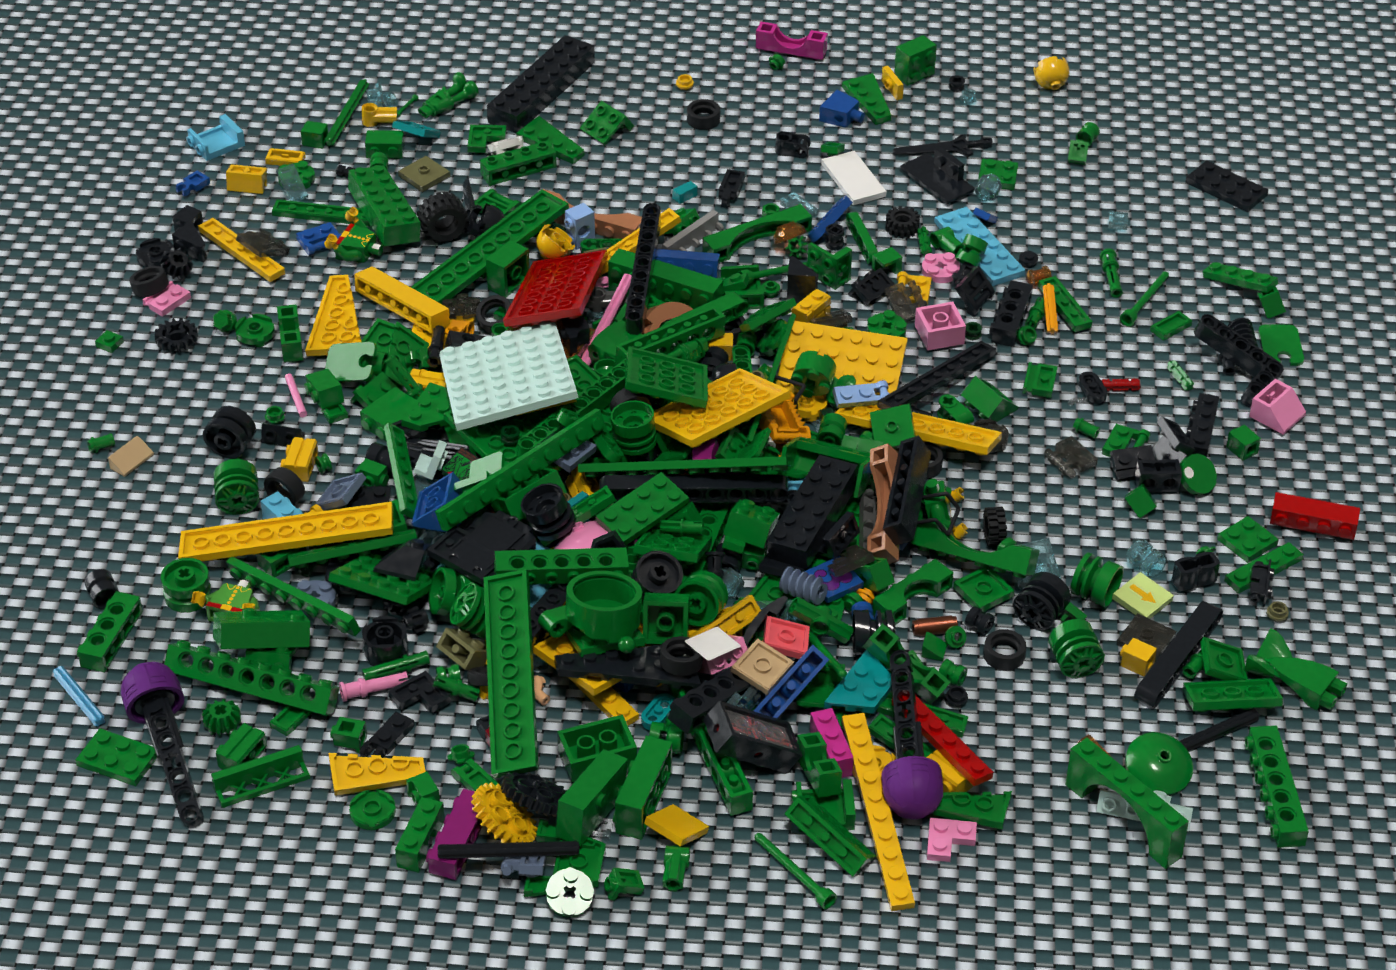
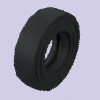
[467,666,488,686]

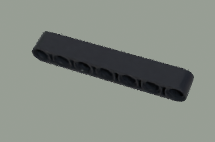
[1134,601,1223,708]

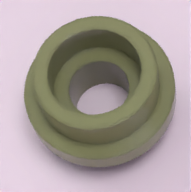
[1267,601,1289,622]

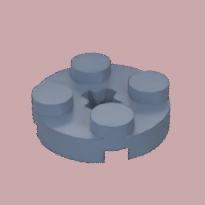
[295,580,336,617]

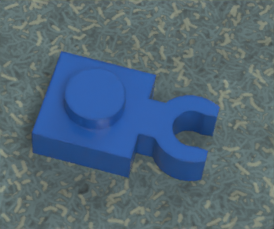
[176,170,210,196]

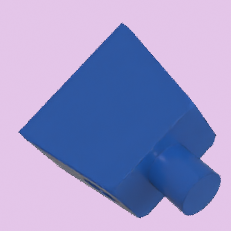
[819,90,865,127]

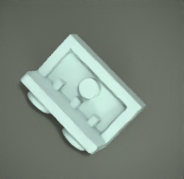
[413,440,448,480]

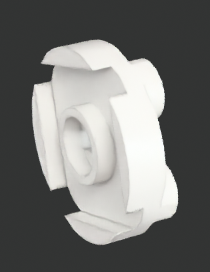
[487,136,524,155]

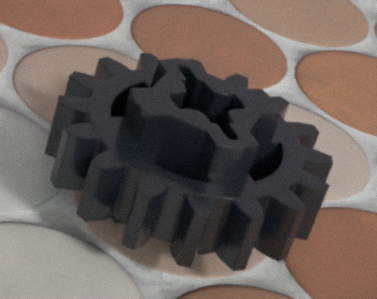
[154,318,198,353]

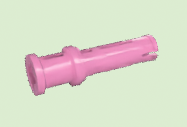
[339,671,408,702]

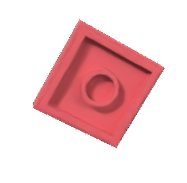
[763,616,810,659]

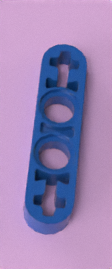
[807,195,853,243]

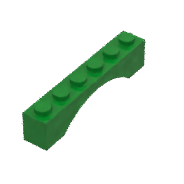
[702,204,812,262]
[911,518,1040,578]

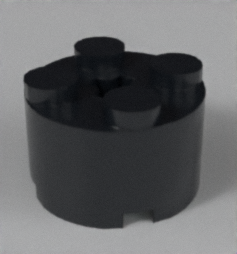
[362,616,408,666]

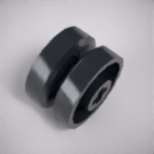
[203,406,256,459]
[631,551,683,604]

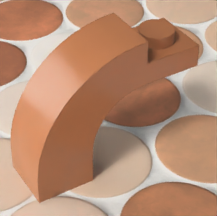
[642,302,693,334]

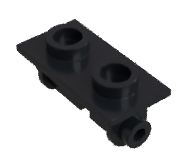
[261,423,305,447]
[1249,559,1274,607]

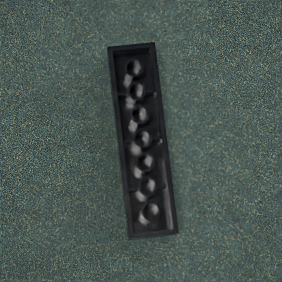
[487,35,595,133]

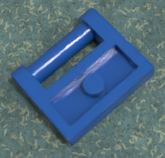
[296,222,342,256]

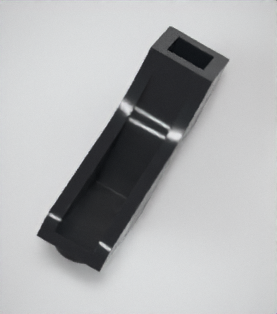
[172,205,207,262]

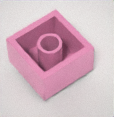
[915,302,966,350]

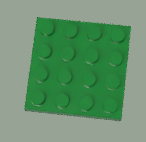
[625,346,708,408]
[329,550,437,605]

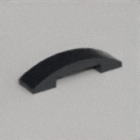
[743,596,788,649]

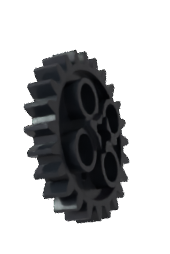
[501,772,567,818]

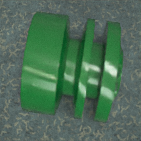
[611,400,657,456]
[213,459,259,515]
[1070,552,1124,608]
[450,582,486,639]
[1048,619,1105,678]

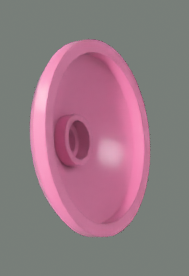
[553,521,608,549]

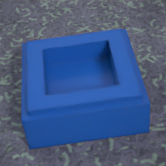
[973,207,998,223]

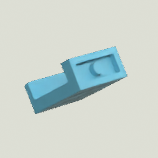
[187,114,245,161]

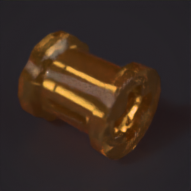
[1027,266,1052,287]

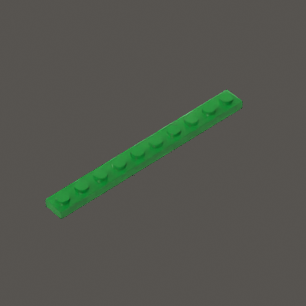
[435,408,606,531]

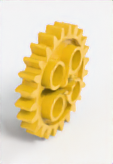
[471,782,538,843]

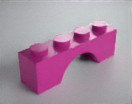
[756,22,828,60]

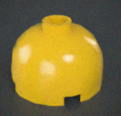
[1033,56,1069,90]
[536,224,575,259]

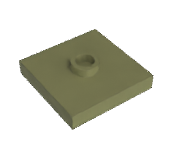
[398,156,450,192]

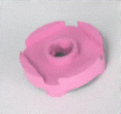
[922,252,960,283]

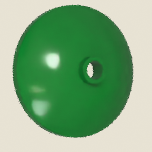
[1125,732,1193,796]

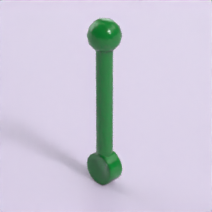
[397,94,419,117]

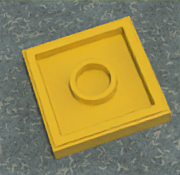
[644,804,710,847]

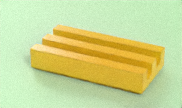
[265,148,306,166]

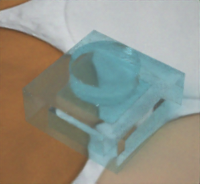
[1108,211,1128,230]

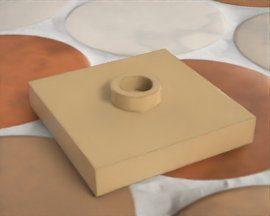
[731,638,794,695]

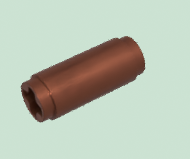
[912,615,958,636]

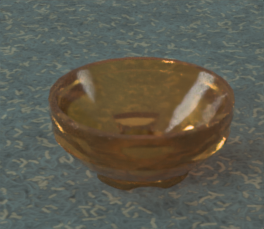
[773,221,807,244]

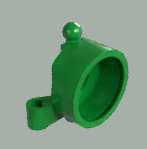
[538,571,642,653]

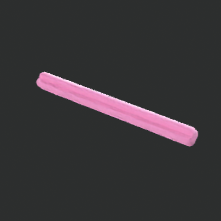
[581,274,632,367]

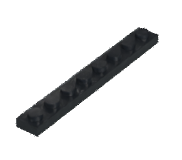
[878,341,996,409]

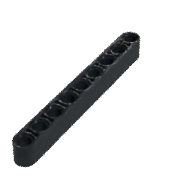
[625,203,661,335]
[599,474,788,503]

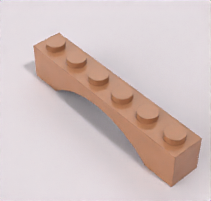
[543,189,642,239]
[867,444,899,564]

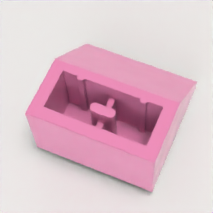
[1249,379,1306,435]

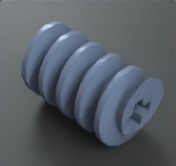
[779,566,828,605]

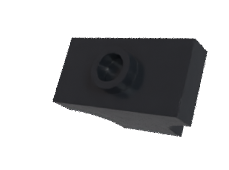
[558,316,590,354]

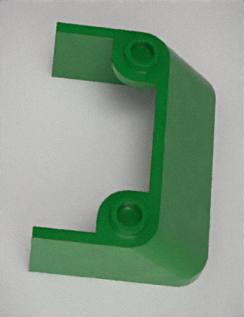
[778,437,872,498]

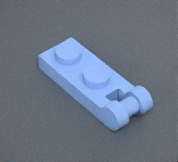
[832,380,890,408]

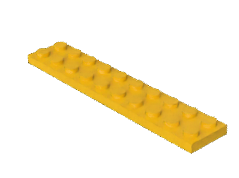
[178,502,393,561]

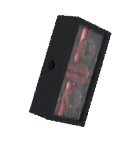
[703,701,803,773]

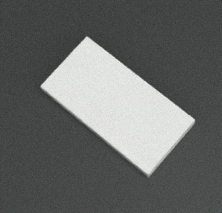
[821,151,887,205]

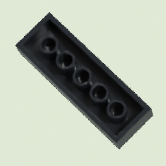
[766,455,858,569]

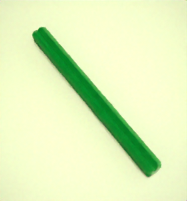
[324,79,369,147]

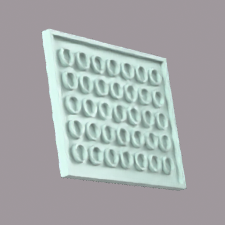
[440,320,579,431]

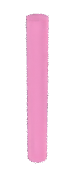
[285,373,307,417]

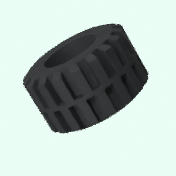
[417,192,469,243]

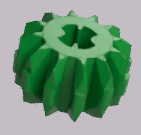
[202,698,241,737]

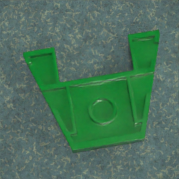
[524,819,606,897]

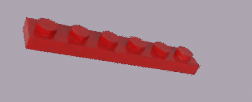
[892,694,994,786]

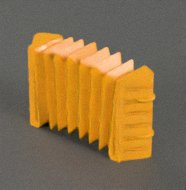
[758,392,811,444]

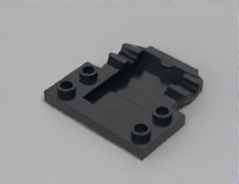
[427,510,536,586]

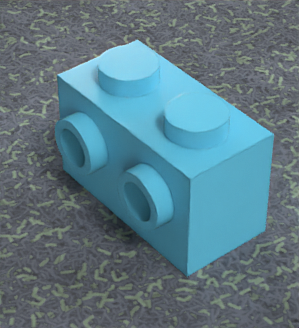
[260,491,303,519]

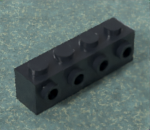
[1186,393,1220,457]

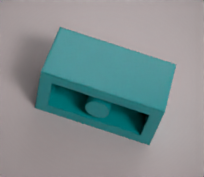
[672,181,698,204]

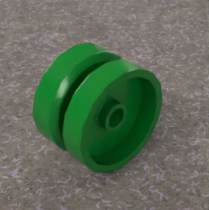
[160,558,212,613]
[429,567,475,616]
[674,570,728,626]

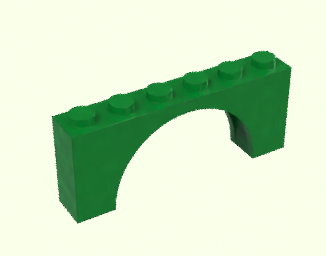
[1065,737,1189,869]

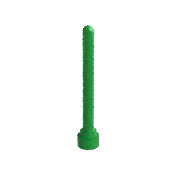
[738,262,807,284]
[1120,271,1169,327]
[805,624,847,678]
[754,833,837,909]

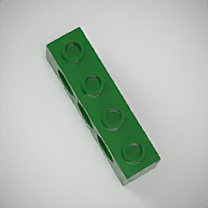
[77,591,143,673]

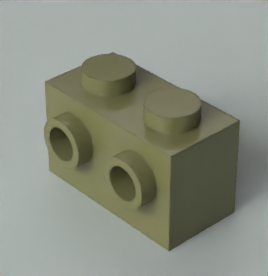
[436,627,487,670]

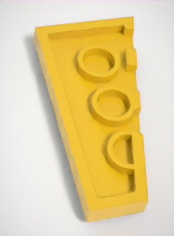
[328,753,426,796]

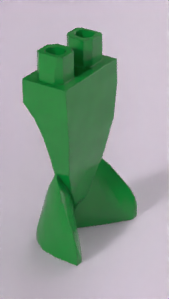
[1245,628,1347,711]

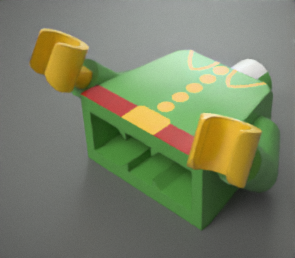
[191,580,260,622]

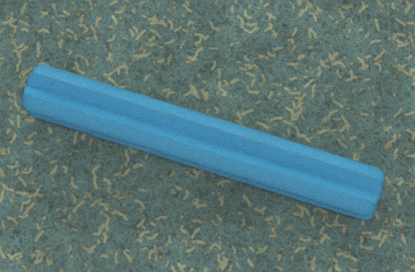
[53,666,105,727]

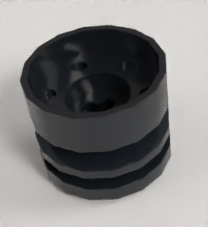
[520,483,576,541]
[1013,571,1071,630]
[852,610,896,656]

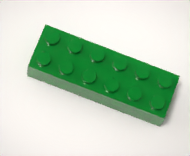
[348,165,420,247]
[608,248,723,309]

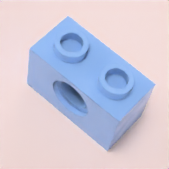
[564,203,595,250]

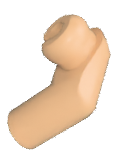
[534,675,550,706]

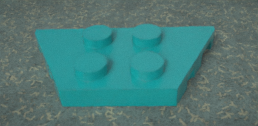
[824,650,892,713]

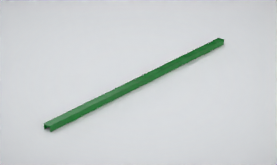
[745,313,796,445]

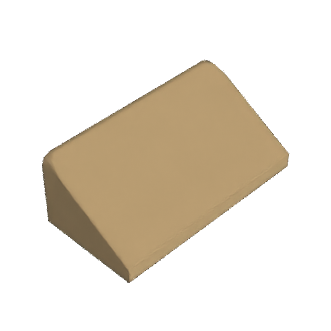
[108,436,154,477]

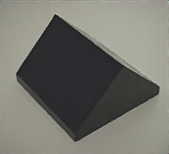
[787,256,818,304]

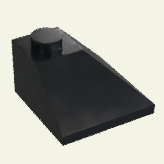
[373,539,430,581]

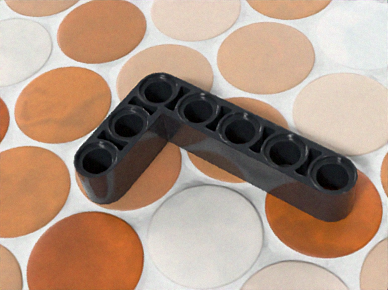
[1194,314,1284,408]

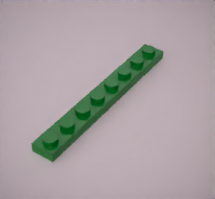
[226,557,361,637]

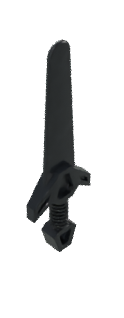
[893,134,993,155]
[463,178,482,236]

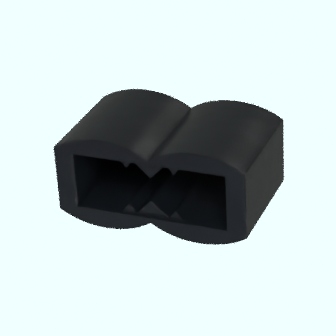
[1171,552,1220,591]

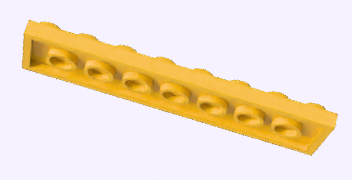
[835,405,1002,456]

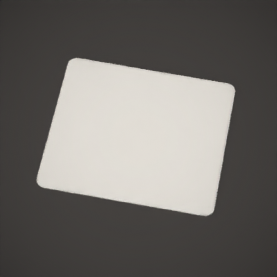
[685,627,741,661]

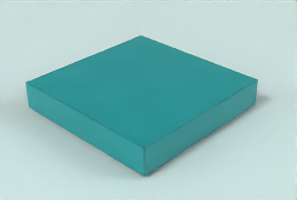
[392,121,441,138]

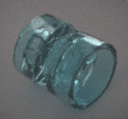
[1126,539,1167,578]

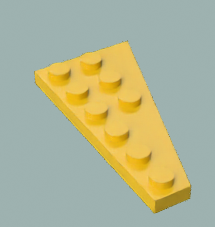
[305,275,362,356]

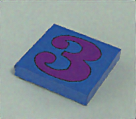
[804,556,864,603]

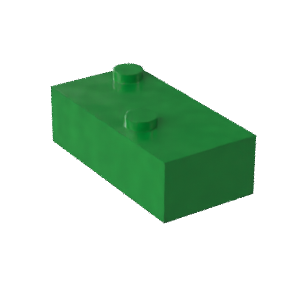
[213,608,310,649]
[613,735,672,840]
[556,749,628,847]

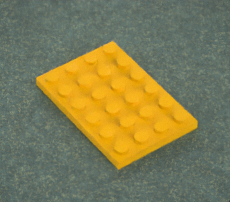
[776,321,908,401]
[654,368,791,448]

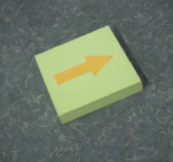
[1112,572,1174,622]

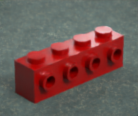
[1270,492,1360,540]

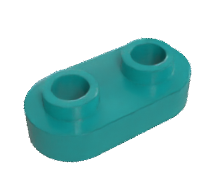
[641,693,675,730]

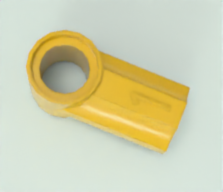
[362,103,397,127]

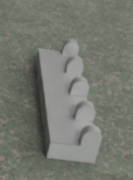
[662,210,724,251]

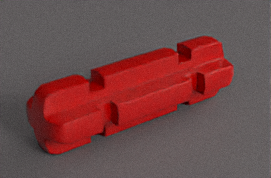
[1101,379,1140,391]

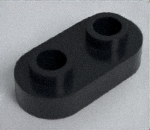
[1078,372,1107,404]

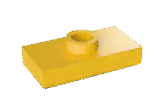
[881,66,904,100]

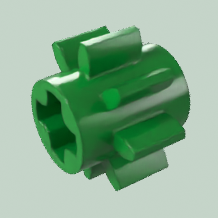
[785,234,809,259]

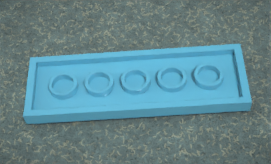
[934,207,1026,286]

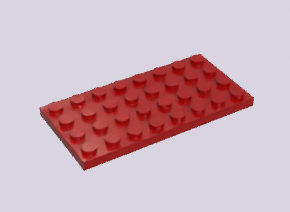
[503,250,608,328]

